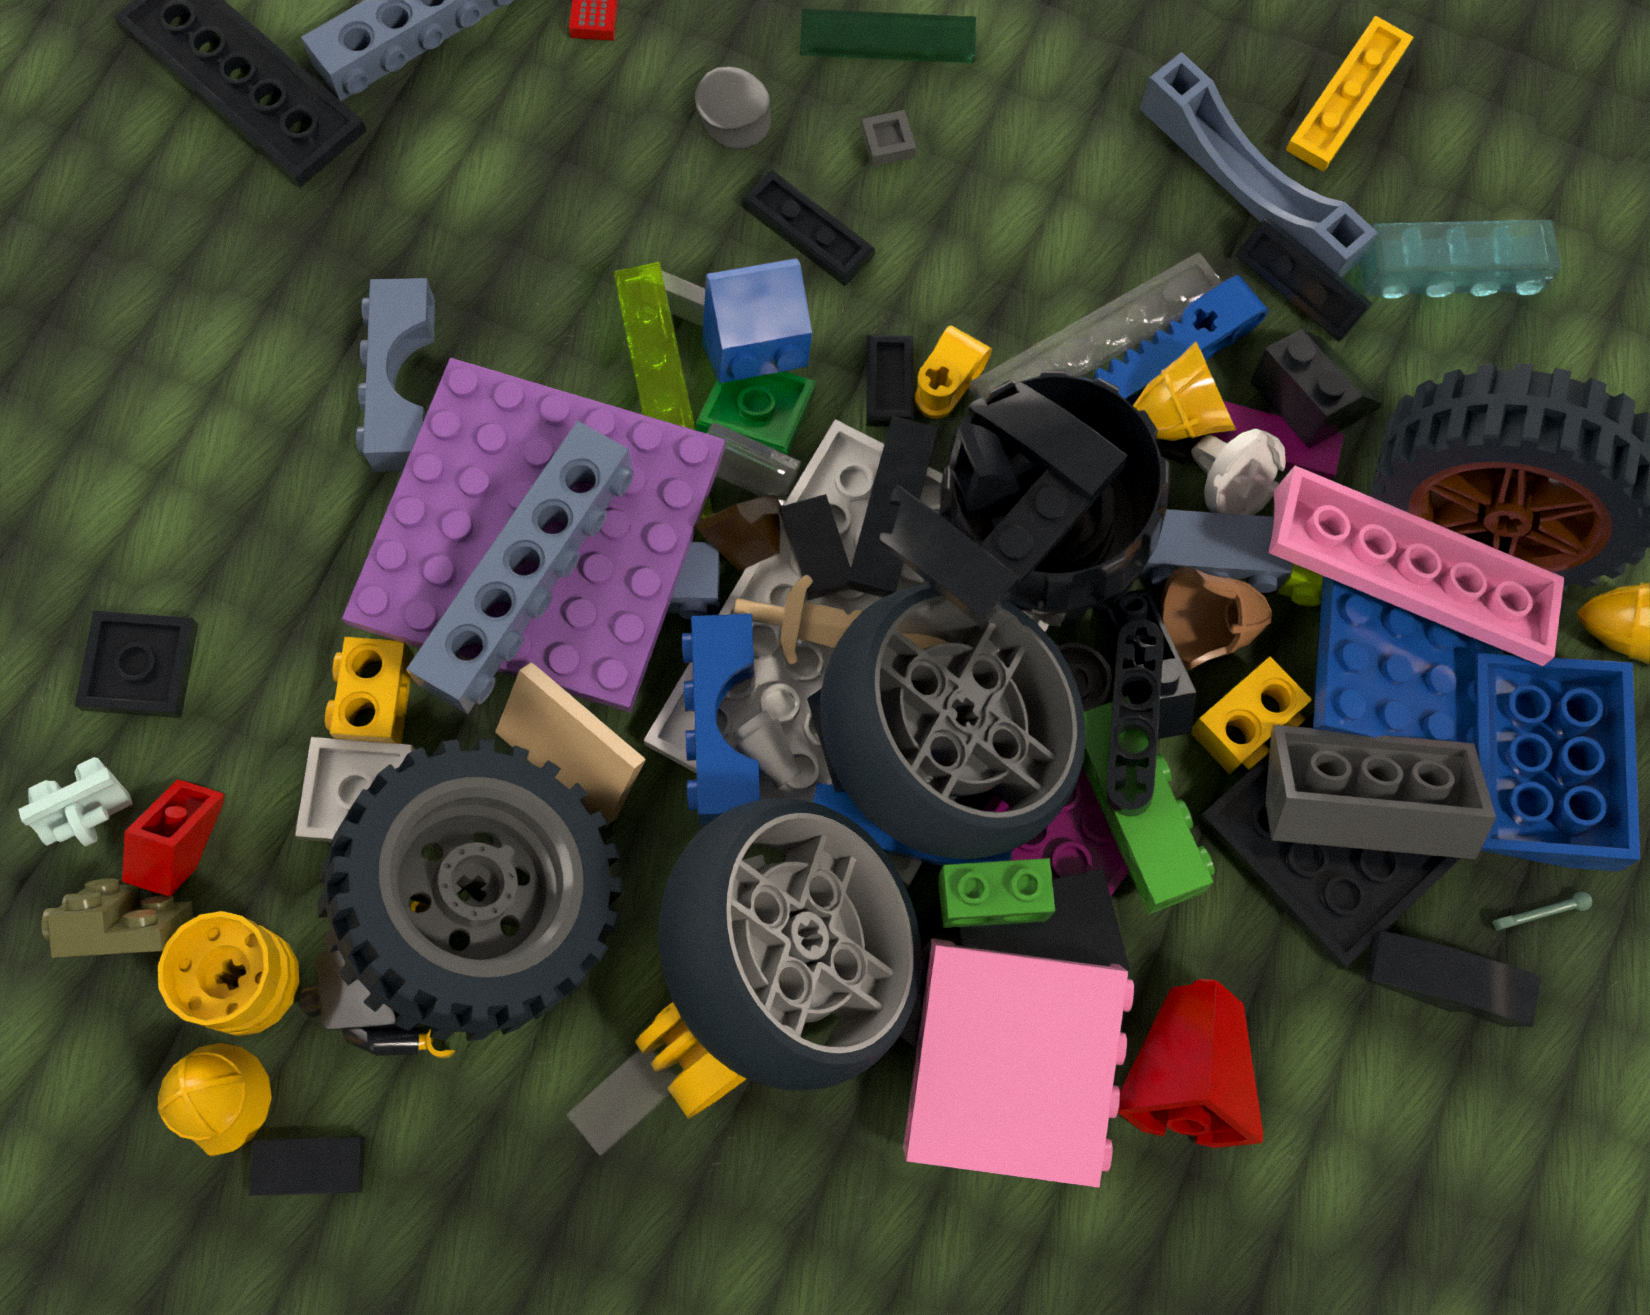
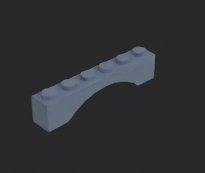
[1139,52,1378,278]

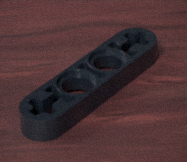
[1106,619,1164,817]

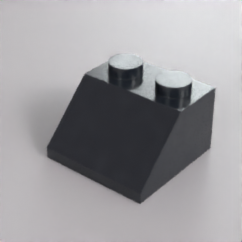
[1250,329,1382,448]

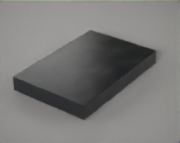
[957,868,1130,971]

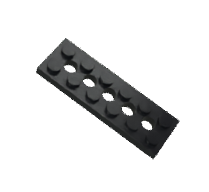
[113,0,367,188]

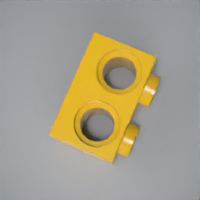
[325,637,414,744]
[1191,657,1312,775]

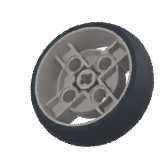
[659,798,921,1091]

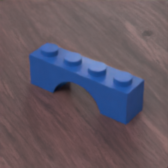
[682,614,760,825]

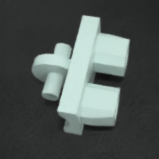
[18,757,133,846]

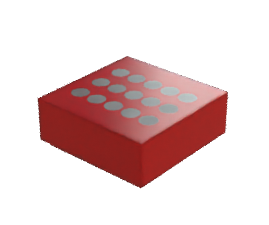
[569,0,618,41]

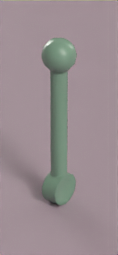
[1492,891,1593,931]

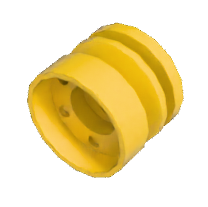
[158,911,300,1036]
[635,1002,746,1119]

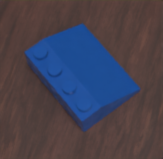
[1475,653,1640,872]

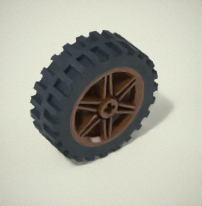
[1370,363,1650,592]

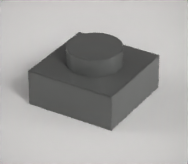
[861,110,916,167]

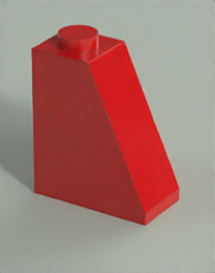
[1118,979,1263,1148]

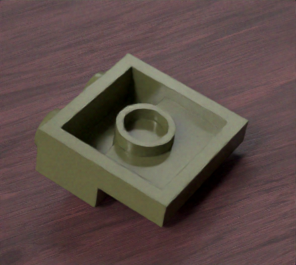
[42,878,193,958]

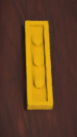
[1286,16,1413,172]

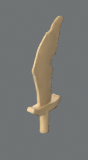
[733,575,949,664]

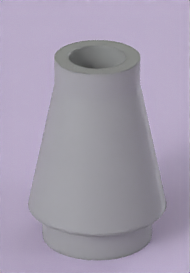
[733,710,802,789]

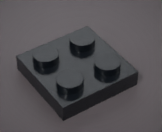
[75,610,198,718]

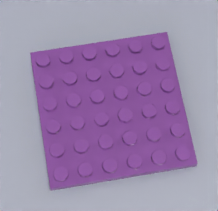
[342,358,726,713]

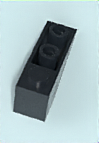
[1104,591,1196,739]

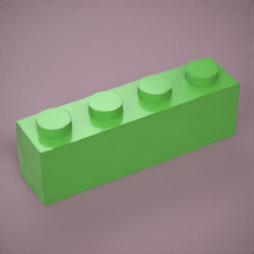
[1082,696,1215,915]

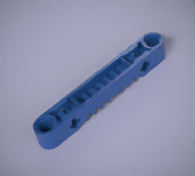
[1083,275,1269,406]

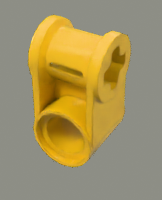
[915,325,992,419]

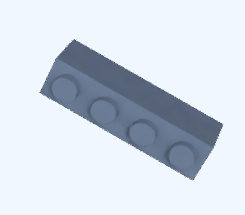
[1138,509,1293,593]

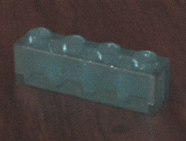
[1360,220,1561,298]

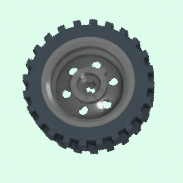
[317,739,622,1041]

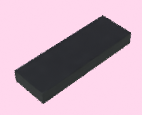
[742,169,875,286]
[1235,217,1373,342]

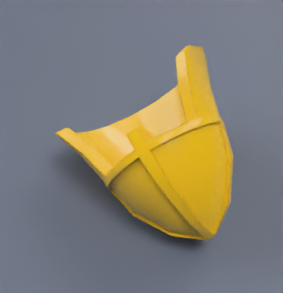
[1133,341,1236,441]
[1577,582,1650,665]
[157,1043,272,1156]

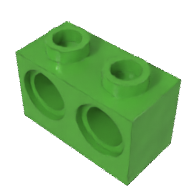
[938,858,1055,928]

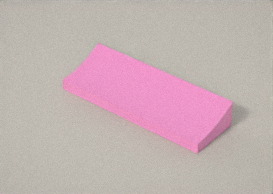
[1268,466,1564,666]

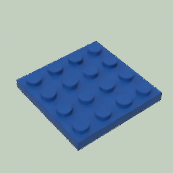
[1313,576,1503,748]

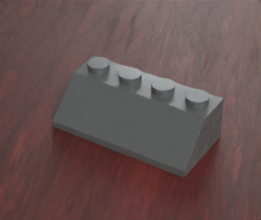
[1265,725,1496,859]

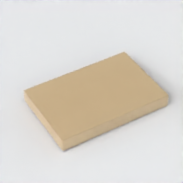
[495,662,646,828]

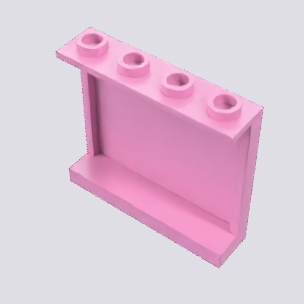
[903,939,1134,1187]

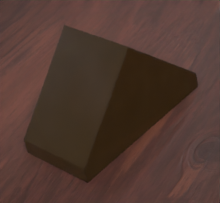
[695,494,780,571]

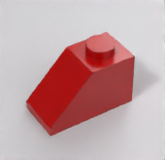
[122,779,225,897]

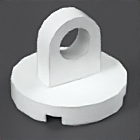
[1191,429,1286,515]

